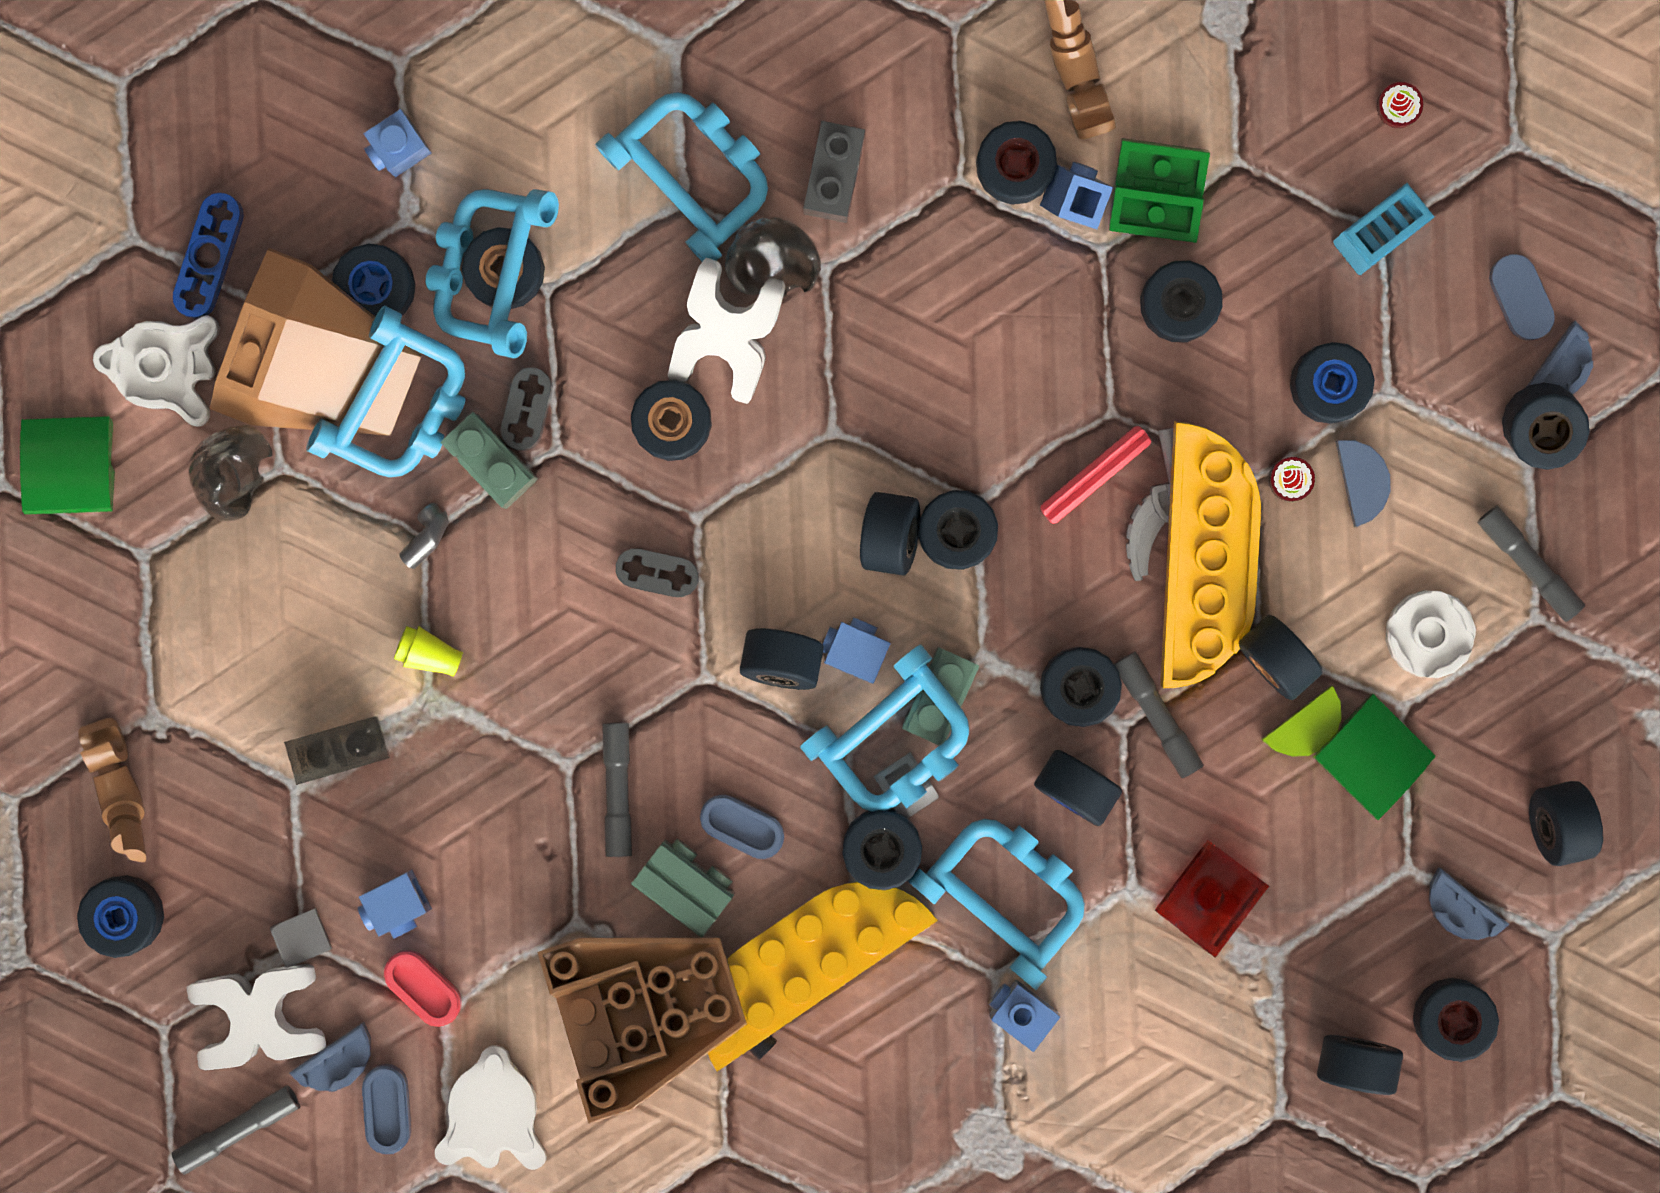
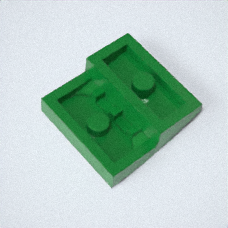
[1109,138,1210,243]
[20,416,115,515]
[1313,694,1436,820]

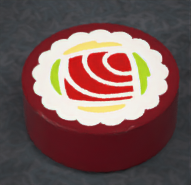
[1377,82,1424,128]
[1269,457,1315,502]

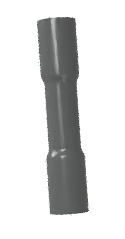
[1477,505,1585,622]
[1114,651,1204,779]
[602,723,632,857]
[172,1085,300,1175]

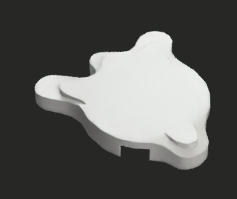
[93,315,220,427]
[435,1045,547,1170]

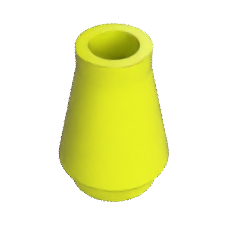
[394,626,463,677]

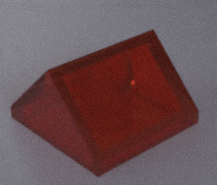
[1155,840,1269,958]

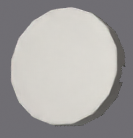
[1385,590,1476,678]

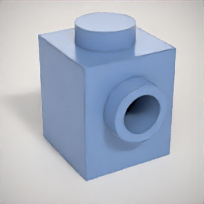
[363,109,432,178]
[1040,162,1113,229]
[823,617,891,684]
[358,870,432,939]
[988,980,1060,1052]

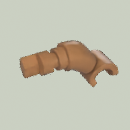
[1044,0,1116,139]
[78,718,147,862]

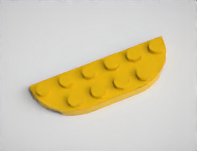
[1160,421,1261,688]
[708,882,937,1072]

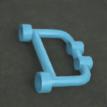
[595,92,768,262]
[426,189,559,358]
[306,305,466,478]
[800,644,969,812]
[908,819,1085,990]

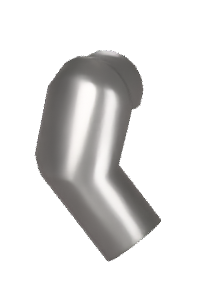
[399,503,449,569]

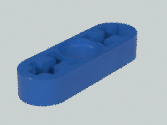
[173,193,244,319]

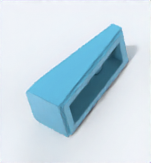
[1333,183,1434,275]

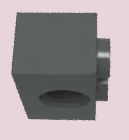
[803,121,865,223]

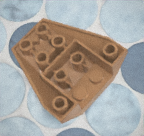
[210,248,422,436]
[537,938,747,1124]

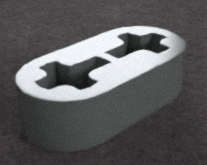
[501,367,553,451]
[616,549,699,597]

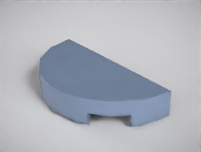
[1526,321,1593,394]
[1335,440,1391,527]
[1429,867,1510,940]
[289,1022,371,1092]

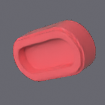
[384,950,462,1027]

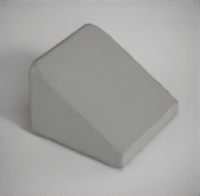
[874,752,939,818]
[270,908,332,968]

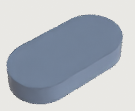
[1489,254,1555,341]
[700,794,784,859]
[362,1064,411,1154]

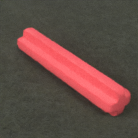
[1040,426,1152,524]

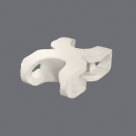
[668,258,785,404]
[186,964,326,1070]

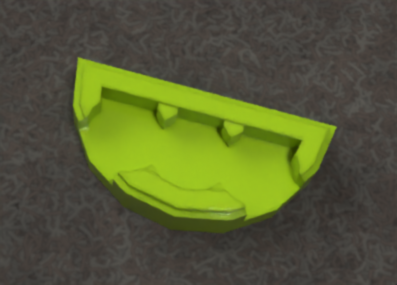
[1261,686,1342,757]

